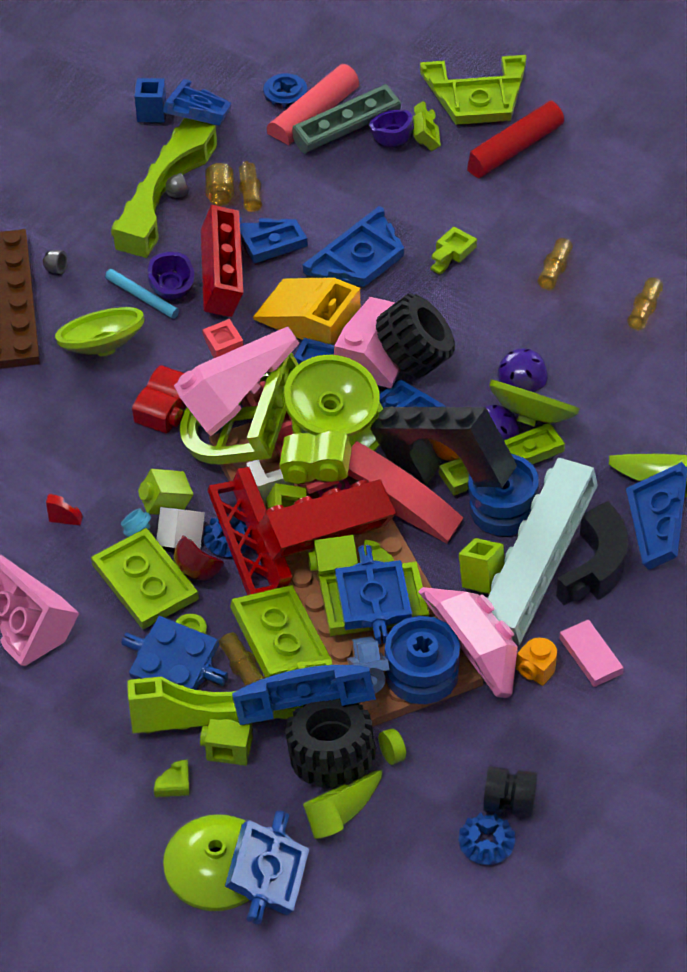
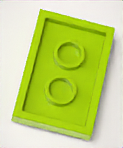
[91,528,199,630]
[319,561,429,636]
[230,585,331,678]

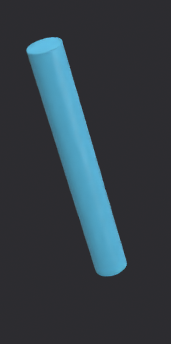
[105,269,179,319]

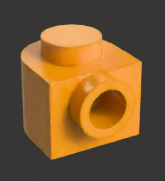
[516,637,557,686]

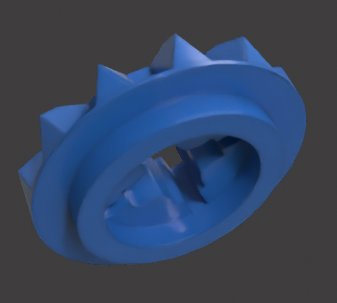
[263,73,307,108]
[203,517,252,557]
[458,812,515,865]

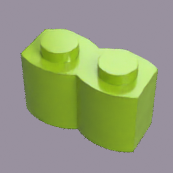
[279,431,352,484]

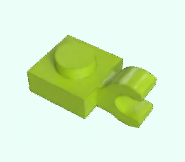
[430,226,477,274]

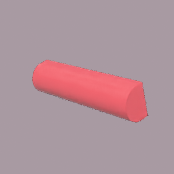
[267,64,359,146]

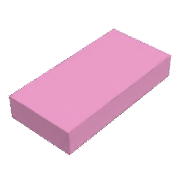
[559,619,624,687]

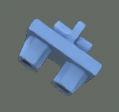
[347,636,389,693]

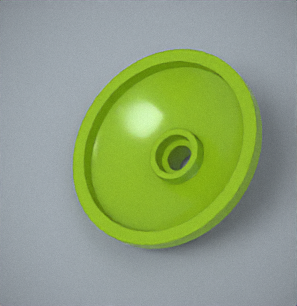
[55,307,145,356]
[284,355,380,437]
[489,379,580,426]
[163,814,249,911]

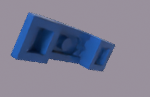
[232,665,376,725]

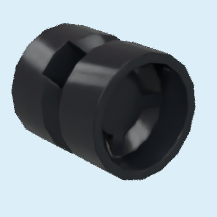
[483,766,538,818]

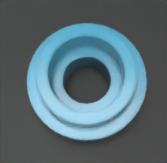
[121,508,151,537]

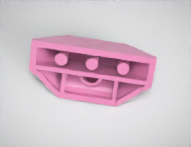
[418,587,518,698]

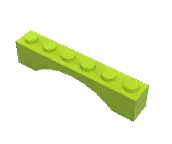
[111,118,217,258]
[127,659,332,733]

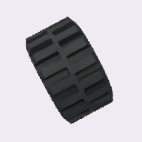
[376,293,455,378]
[285,699,376,788]

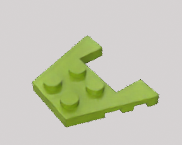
[420,55,526,125]

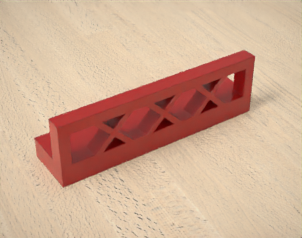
[207,467,293,595]

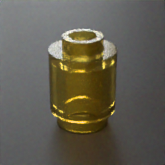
[205,163,234,206]

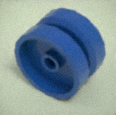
[468,454,539,536]
[385,616,460,705]

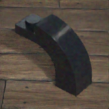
[556,501,628,606]

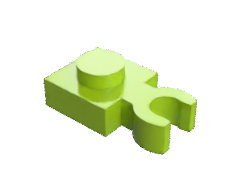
[413,101,441,151]

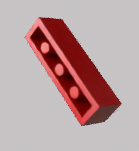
[201,204,243,317]
[257,479,396,561]

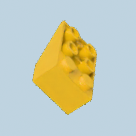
[253,278,361,345]

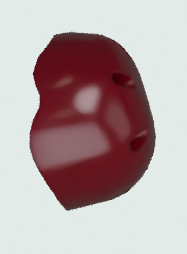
[174,535,224,581]

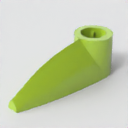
[609,454,687,497]
[303,770,382,839]

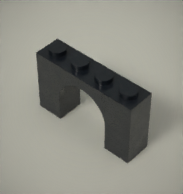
[370,406,517,487]

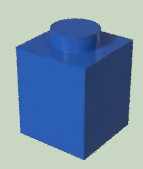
[134,78,167,123]

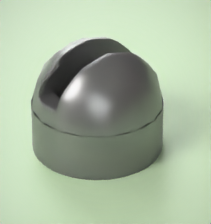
[165,173,188,198]
[43,250,67,274]

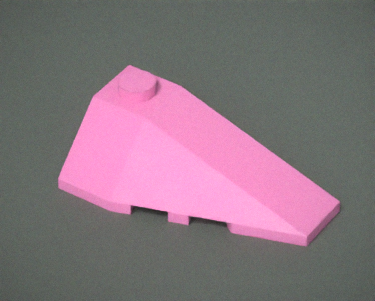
[334,297,401,388]
[174,327,299,436]
[0,554,79,666]

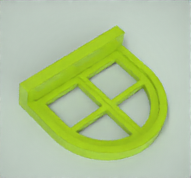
[180,352,299,464]

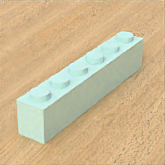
[487,457,598,645]

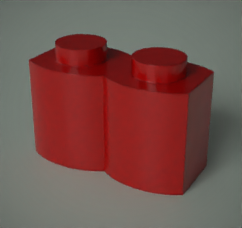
[132,365,186,434]

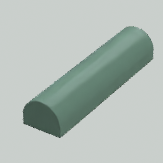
[292,84,401,153]

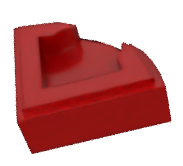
[46,494,83,526]

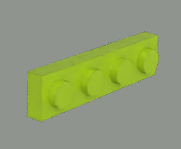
[439,423,565,496]

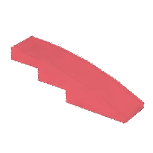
[348,441,464,544]

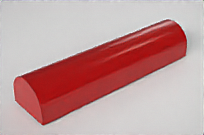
[467,100,564,178]

